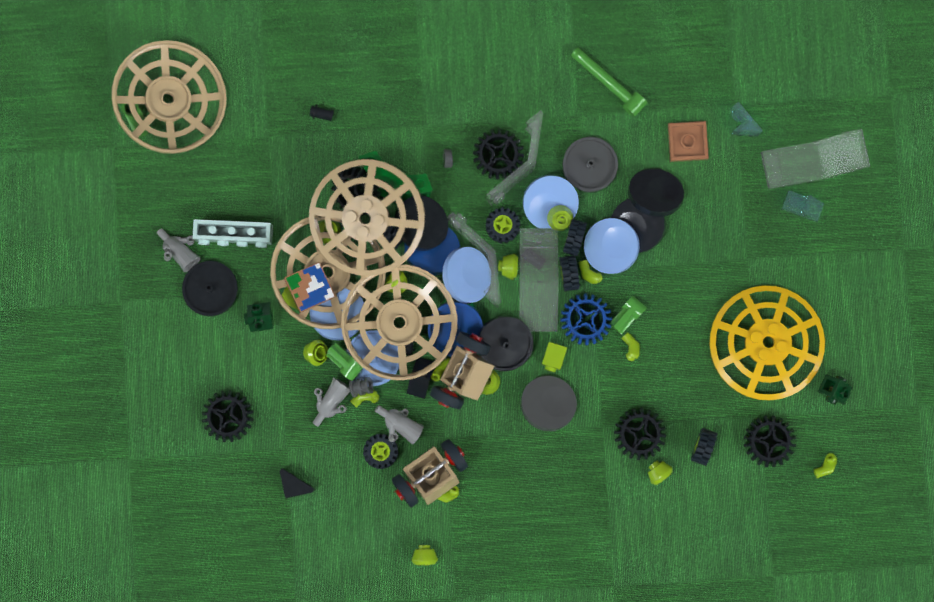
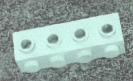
[193,220,273,248]

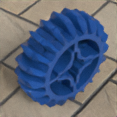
[560,293,612,346]

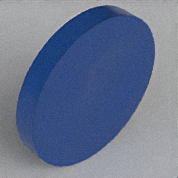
[404,227,460,276]
[428,301,483,357]

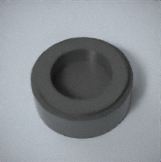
[443,149,453,168]

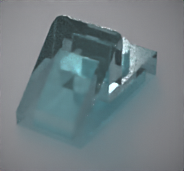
[730,102,763,137]
[782,190,824,222]

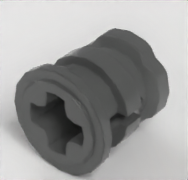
[349,377,373,398]

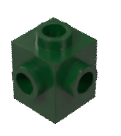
[244,302,273,332]
[818,374,852,405]

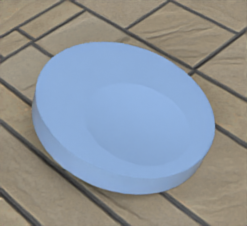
[523,175,579,231]
[584,218,640,274]
[443,247,491,303]
[310,288,364,340]
[347,330,399,386]

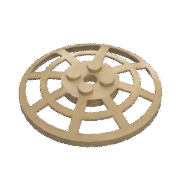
[111,40,226,154]
[309,159,425,276]
[270,215,386,329]
[341,264,457,380]

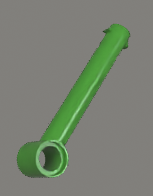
[571,47,647,117]

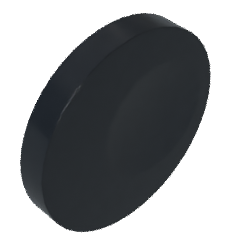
[628,169,684,217]
[394,195,448,251]
[611,199,666,253]
[182,261,238,317]
[478,315,533,371]

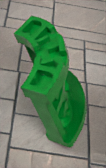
[359,151,432,204]

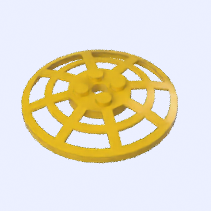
[709,285,825,401]

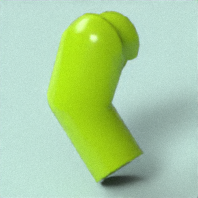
[621,332,640,361]
[431,358,451,381]
[350,390,380,408]
[813,453,837,478]
[438,486,459,503]

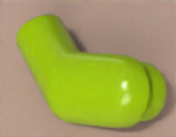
[578,260,602,284]

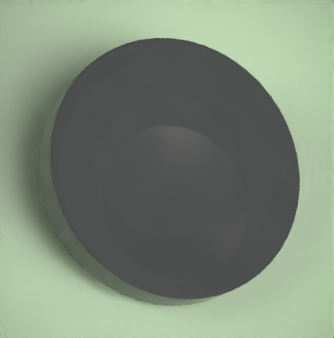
[563,137,618,193]
[520,376,577,431]

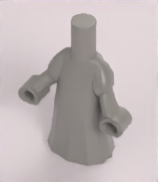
[157,228,201,272]
[312,377,350,427]
[375,405,424,444]

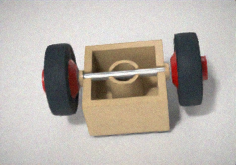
[430,332,494,409]
[391,439,468,507]

